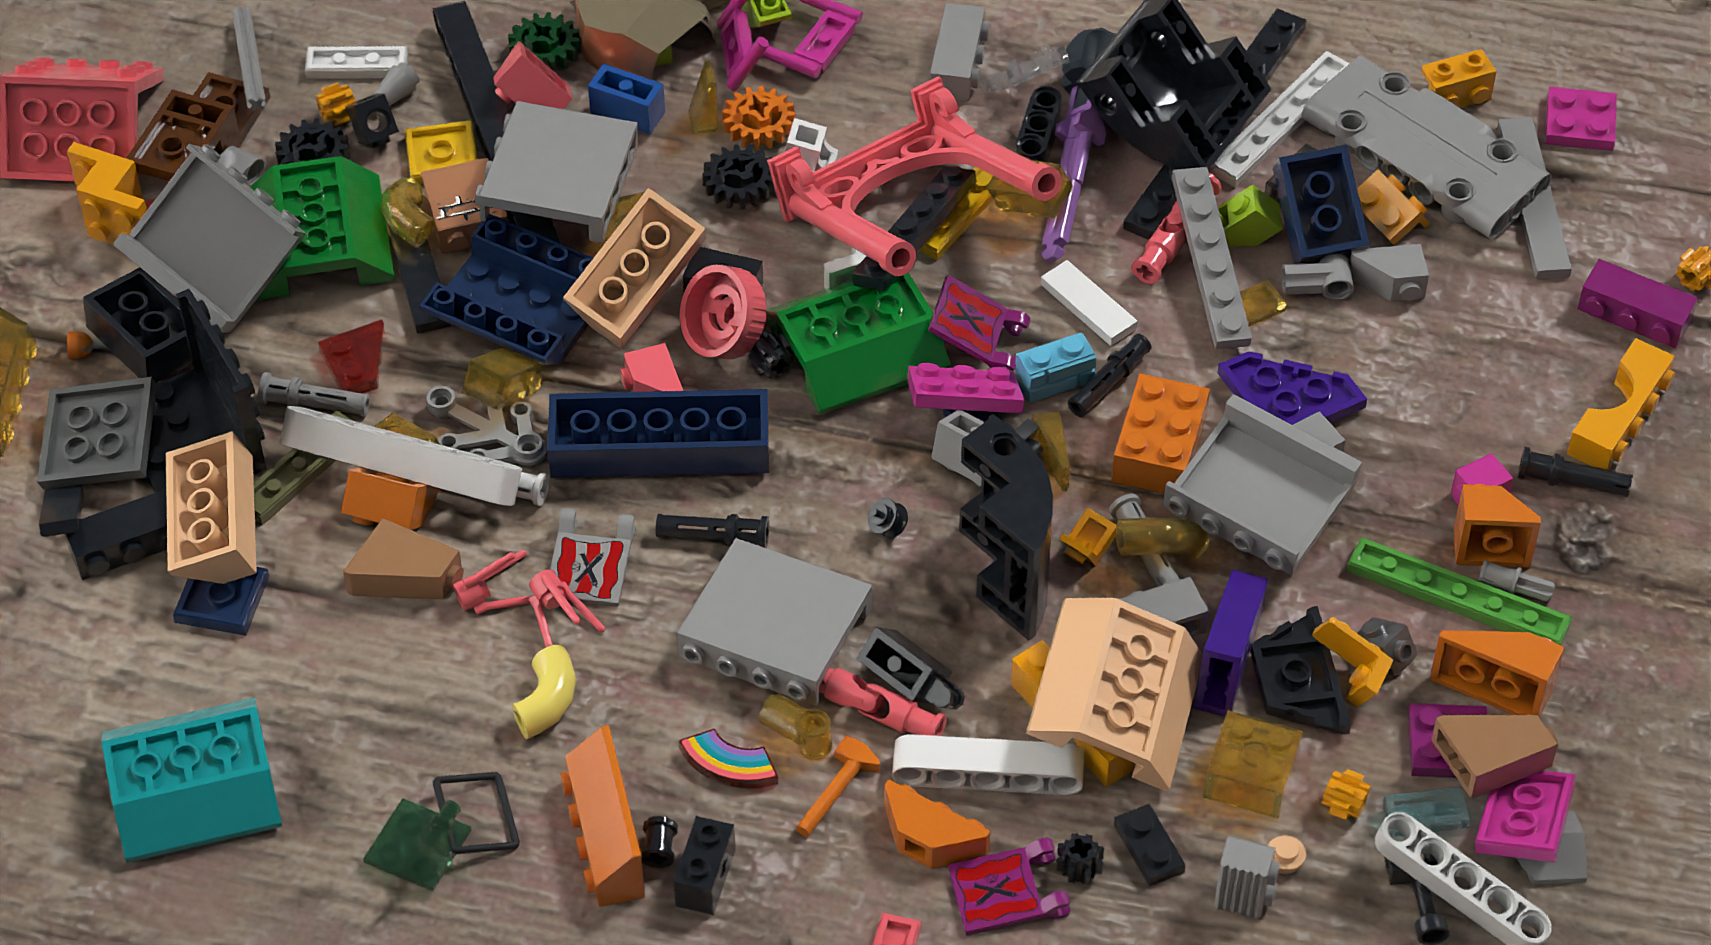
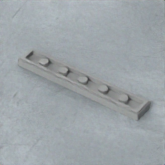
[1497,117,1572,279]

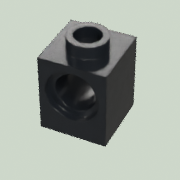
[345,93,399,148]

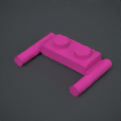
[716,0,769,91]
[761,0,863,78]

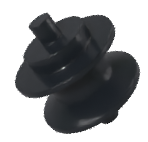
[868,498,908,539]

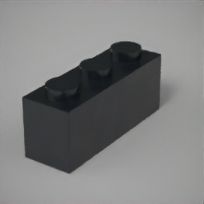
[64,489,167,580]

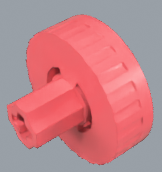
[680,265,769,360]

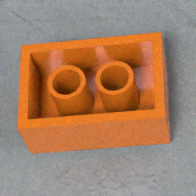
[1112,373,1210,494]

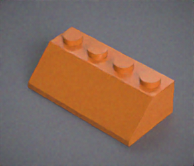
[560,725,645,907]

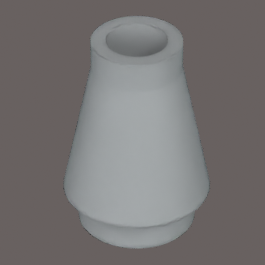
[372,62,420,106]

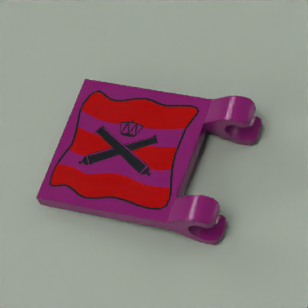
[928,275,1030,371]
[948,837,1070,936]

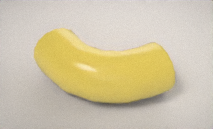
[512,645,577,739]

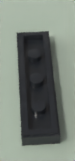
[388,217,451,334]

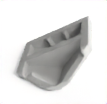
[1516,811,1587,885]

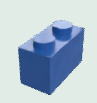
[588,64,665,134]

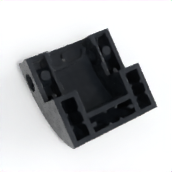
[1077,0,1272,170]
[959,414,1053,641]

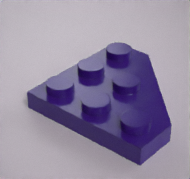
[1217,351,1367,425]

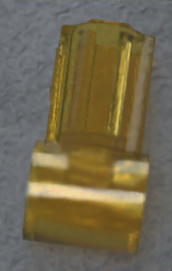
[759,693,833,760]

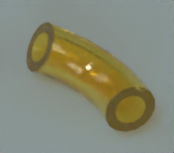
[381,177,435,248]
[1116,517,1209,559]

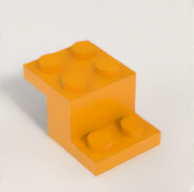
[67,142,147,244]

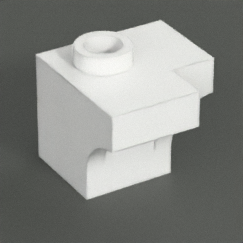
[785,118,838,172]

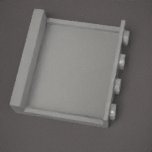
[475,101,638,243]
[113,144,307,333]
[1163,394,1362,576]
[677,538,872,706]

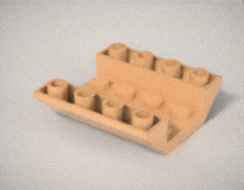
[1026,598,1203,792]

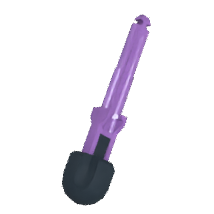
[1041,28,1116,263]

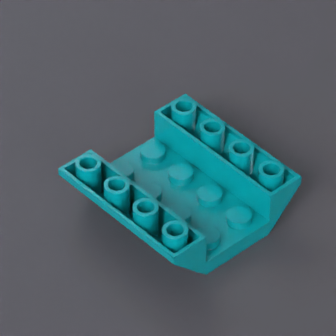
[101,698,283,863]

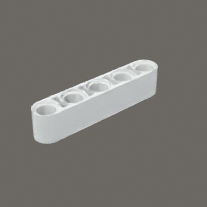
[892,735,1084,795]
[1375,812,1551,945]

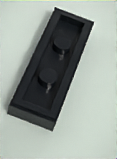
[39,485,84,537]

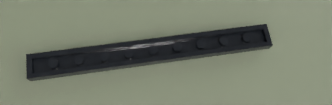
[1123,8,1307,240]

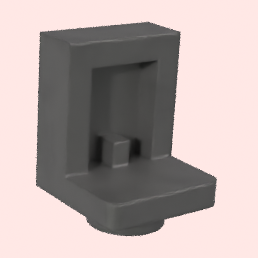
[1357,617,1417,676]

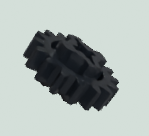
[275,118,350,165]
[702,144,775,210]

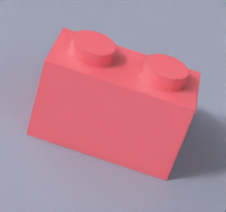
[494,41,573,109]

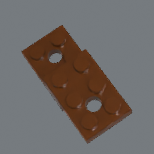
[126,72,271,181]

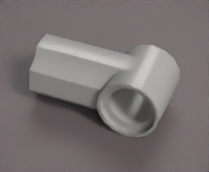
[1281,254,1354,301]

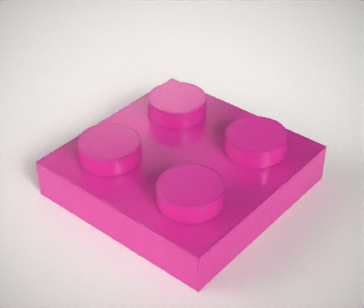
[1545,86,1617,151]

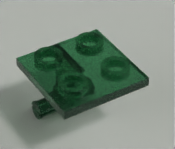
[363,798,472,891]

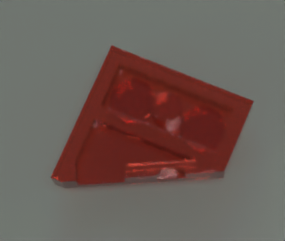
[318,319,385,394]

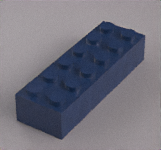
[547,389,769,478]

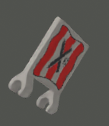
[550,508,636,607]

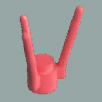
[453,550,532,615]
[529,569,605,647]

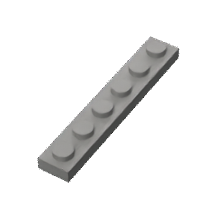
[1172,167,1252,349]

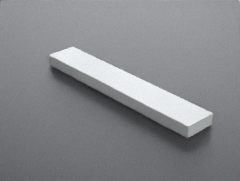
[1208,51,1350,188]

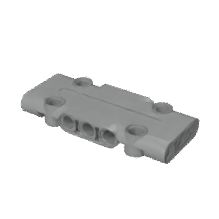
[1301,56,1552,240]

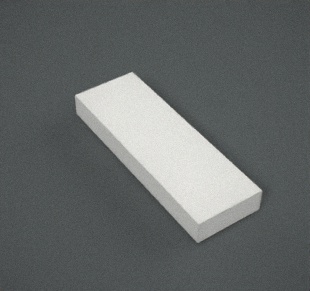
[305,46,408,79]
[1041,260,1138,346]

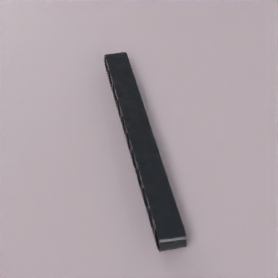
[432,0,561,244]

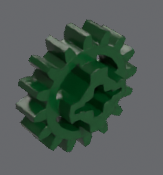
[508,12,581,72]

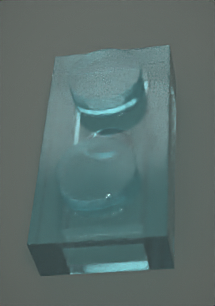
[1382,787,1470,837]

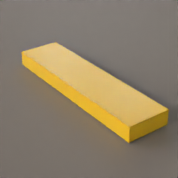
[919,167,1008,261]

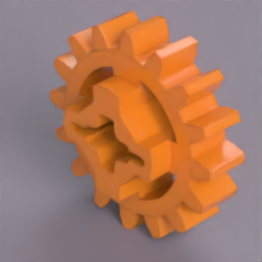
[722,86,796,150]

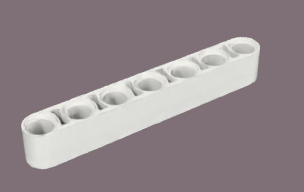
[279,406,522,506]

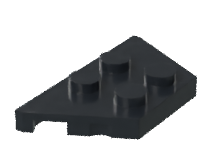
[1250,606,1351,734]

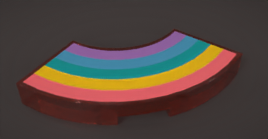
[678,728,779,788]

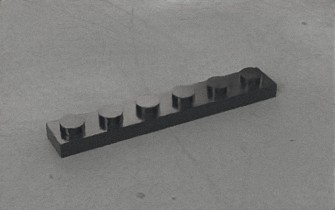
[851,165,977,291]

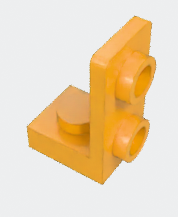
[1312,617,1394,707]

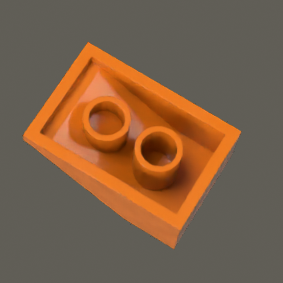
[1429,630,1565,718]

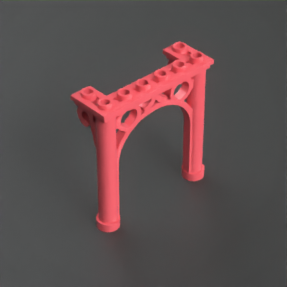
[767,77,1062,276]

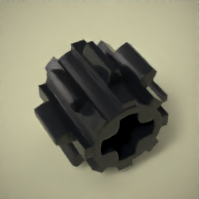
[748,332,794,378]
[1056,833,1104,884]

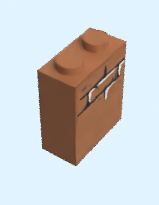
[421,158,507,254]

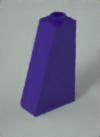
[1194,570,1269,718]

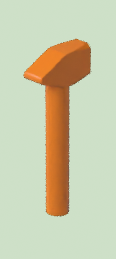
[796,736,880,837]

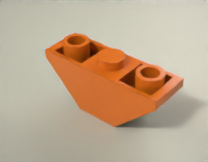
[884,779,991,869]

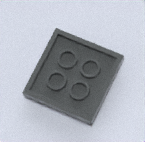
[37,377,157,489]

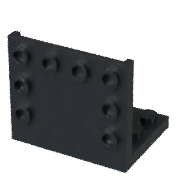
[146,288,266,493]

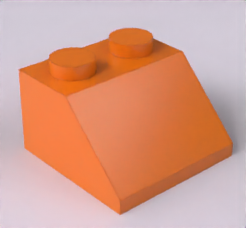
[341,467,440,530]
[1453,484,1541,568]

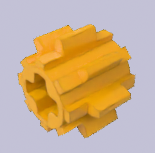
[315,83,356,126]
[1676,246,1711,291]
[1322,769,1371,820]

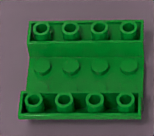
[250,156,395,301]
[766,272,950,415]

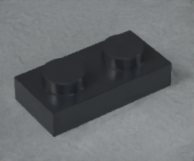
[1114,803,1186,887]

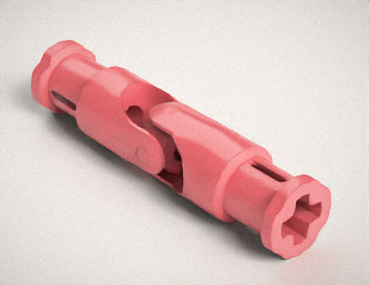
[1131,173,1222,284]
[819,667,947,736]

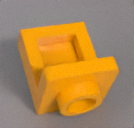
[1059,507,1121,566]

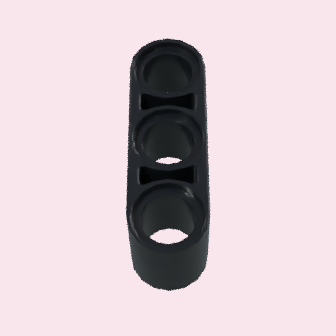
[1016,86,1062,164]

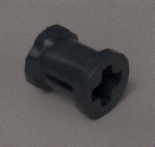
[640,816,678,868]

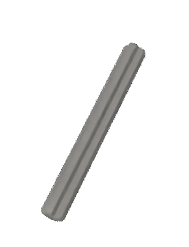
[233,6,266,111]

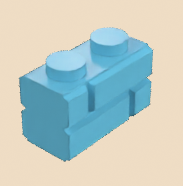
[1015,333,1096,403]

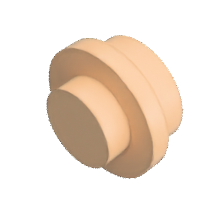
[1268,836,1306,874]

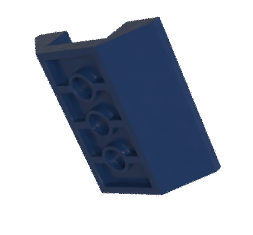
[419,213,593,365]

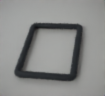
[433,772,520,854]

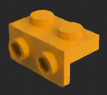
[1421,49,1497,108]
[1357,169,1430,245]

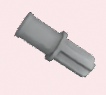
[1478,560,1555,602]

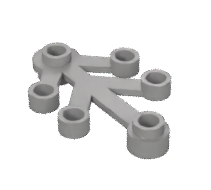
[426,386,547,466]

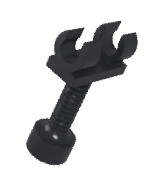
[1384,853,1450,945]

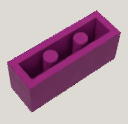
[1577,259,1698,349]

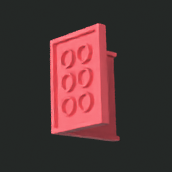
[0,57,163,181]

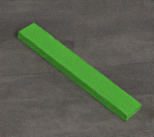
[1346,537,1573,645]

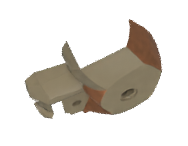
[575,0,730,80]

